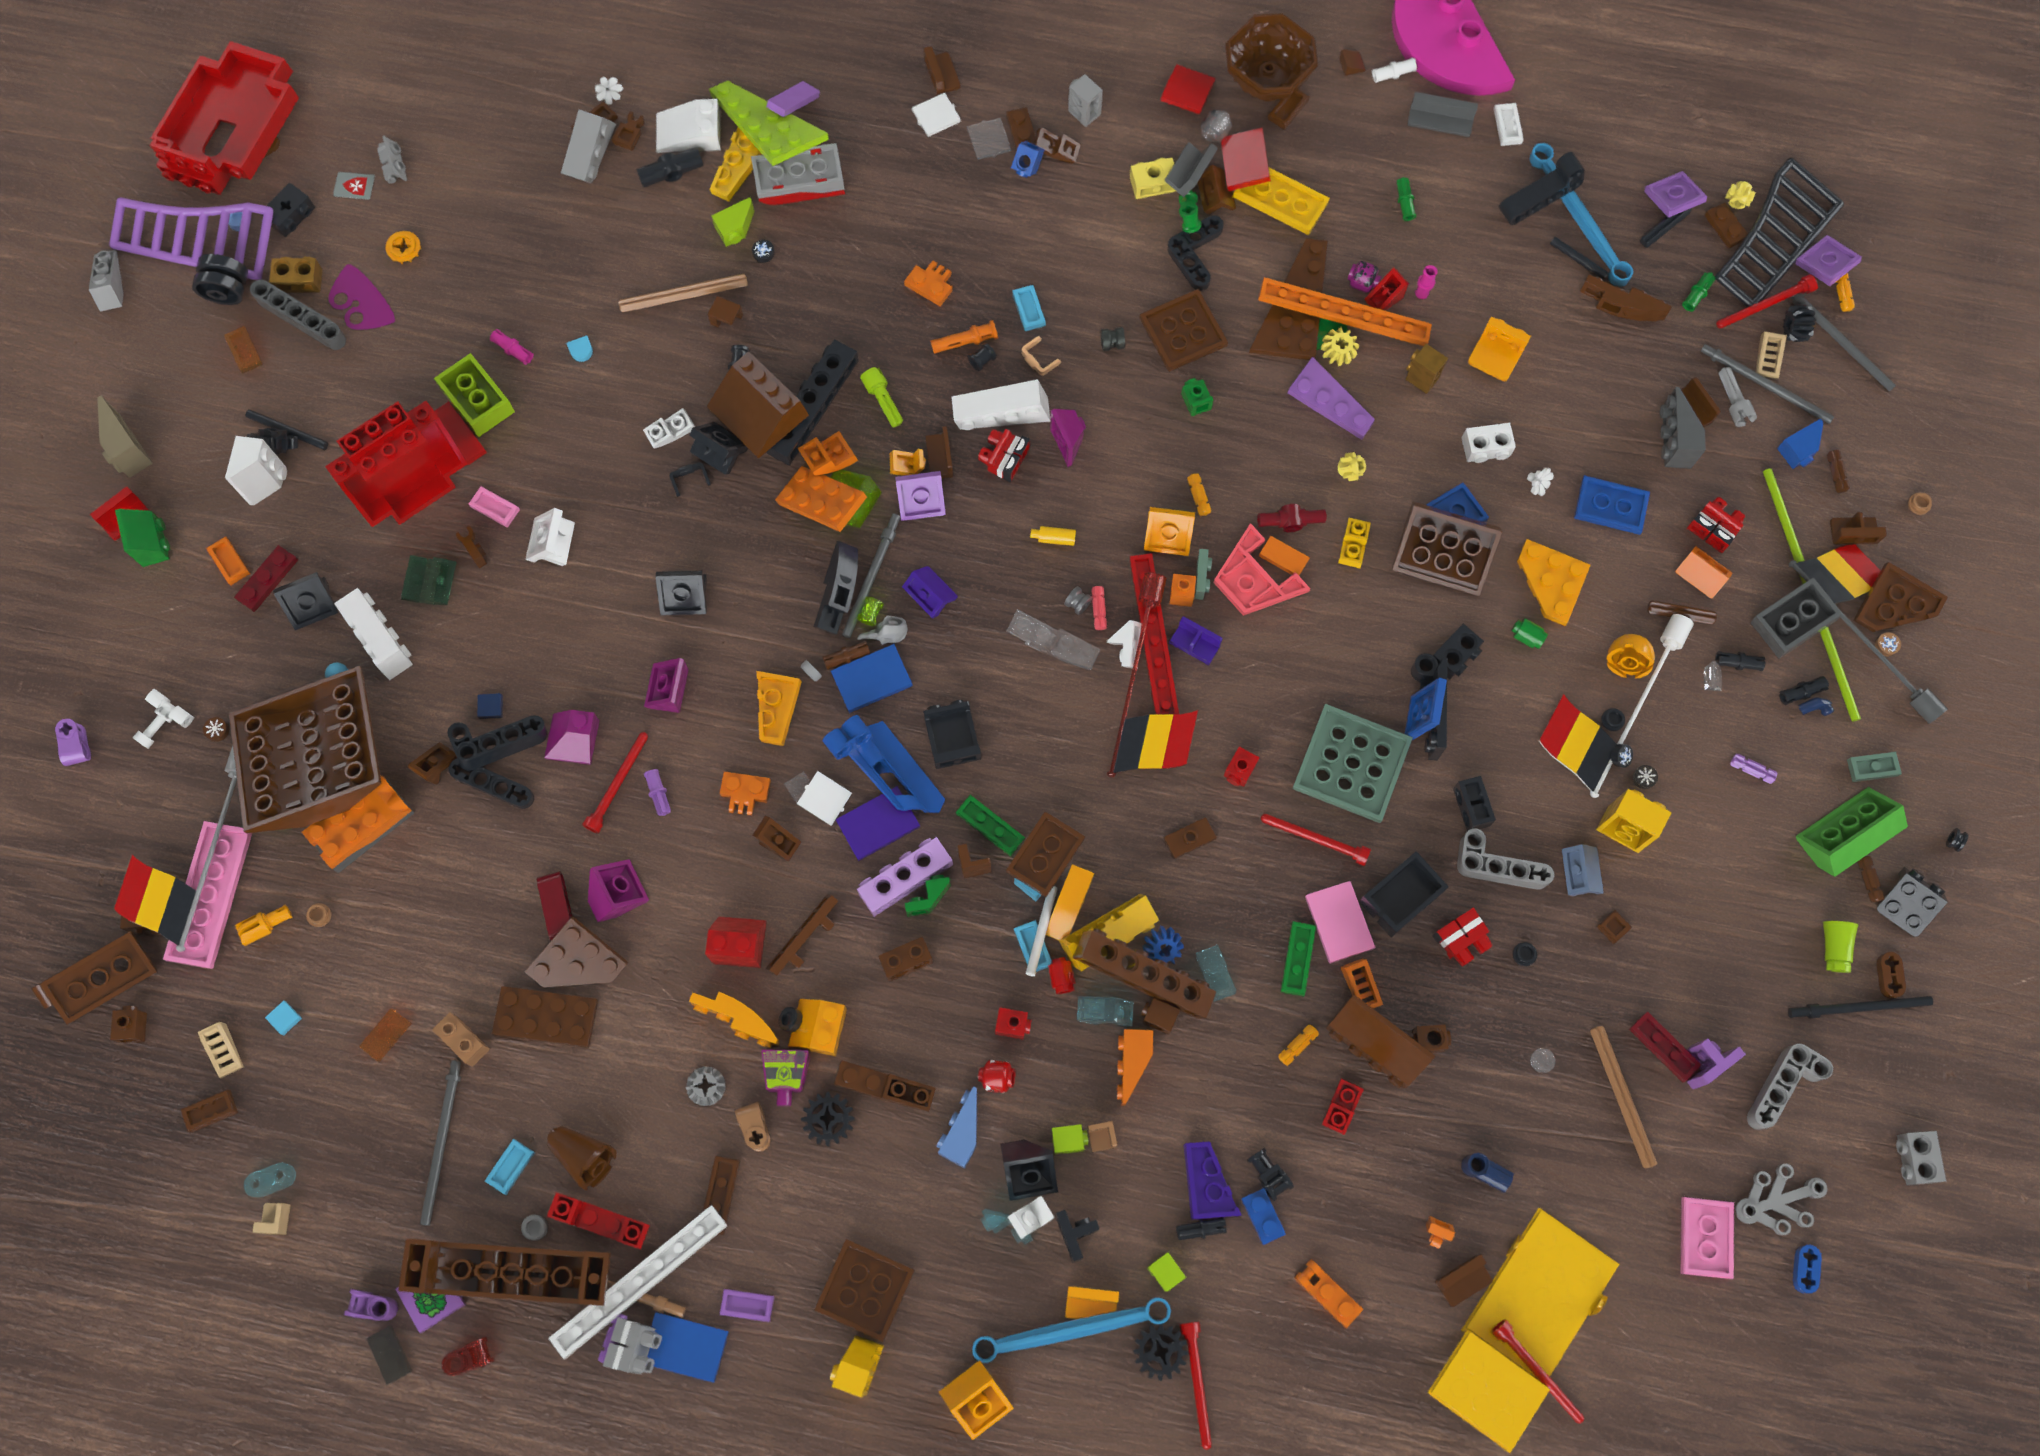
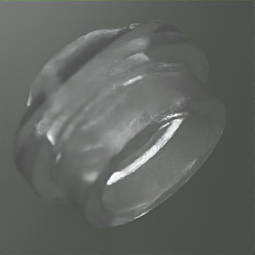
[1530,1048,1555,1073]

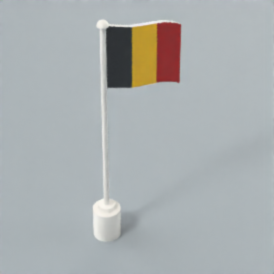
[1539,614,1694,798]

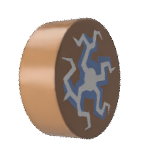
[1875,632,1901,657]

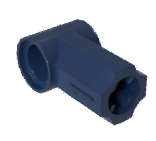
[1461,1153,1514,1193]

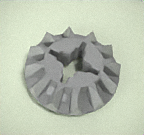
[686,1066,726,1106]

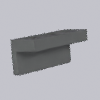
[1407,92,1478,137]
[1165,142,1218,197]

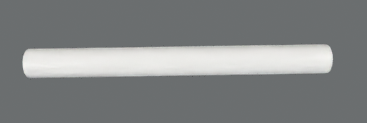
[1026,886,1057,976]

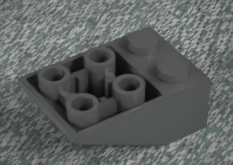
[1660,387,1706,469]

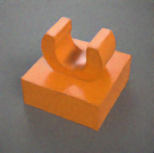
[1426,1216,1455,1249]

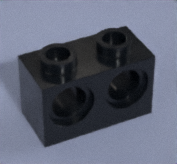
[1433,623,1484,680]
[1453,776,1496,831]

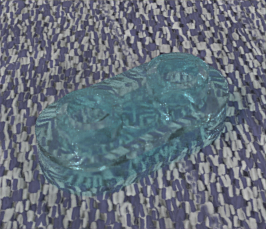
[244,1163,296,1198]

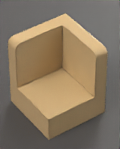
[253,1203,291,1235]

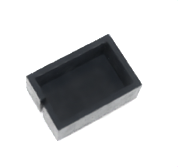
[1359,851,1449,938]

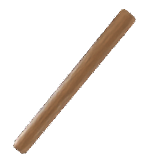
[619,273,748,312]
[1590,1026,1657,1168]

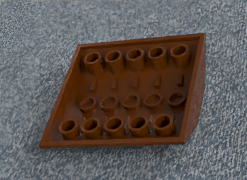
[229,666,382,834]

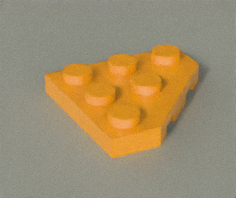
[1517,539,1590,626]

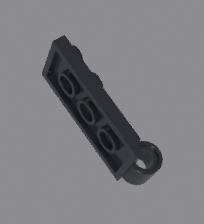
[1411,653,1447,761]

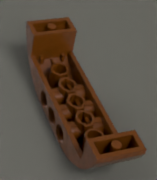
[398,1239,611,1306]

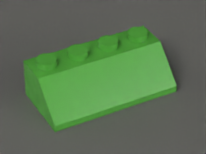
[1796,787,1908,877]

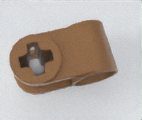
[735,1101,771,1152]

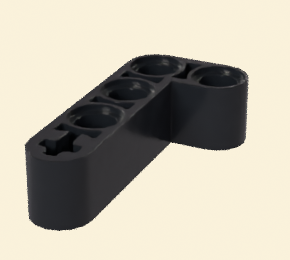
[1498,152,1585,225]
[447,715,547,771]

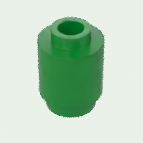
[1511,618,1548,649]

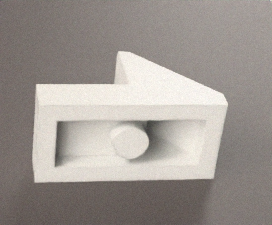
[1107,620,1141,669]
[1008,1196,1054,1239]

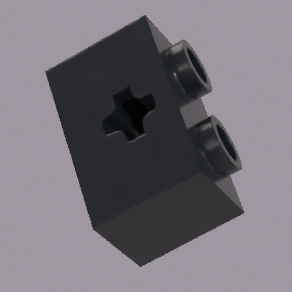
[261,182,315,238]

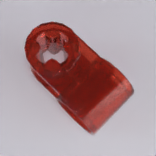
[441,1337,495,1376]

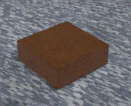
[1597,910,1632,944]

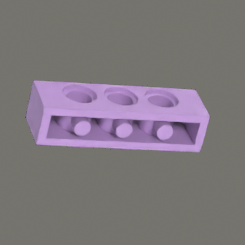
[857,837,953,917]

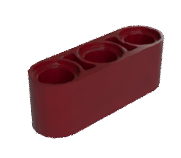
[537,871,572,941]

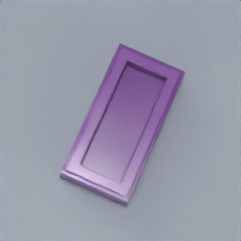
[720,1289,775,1322]

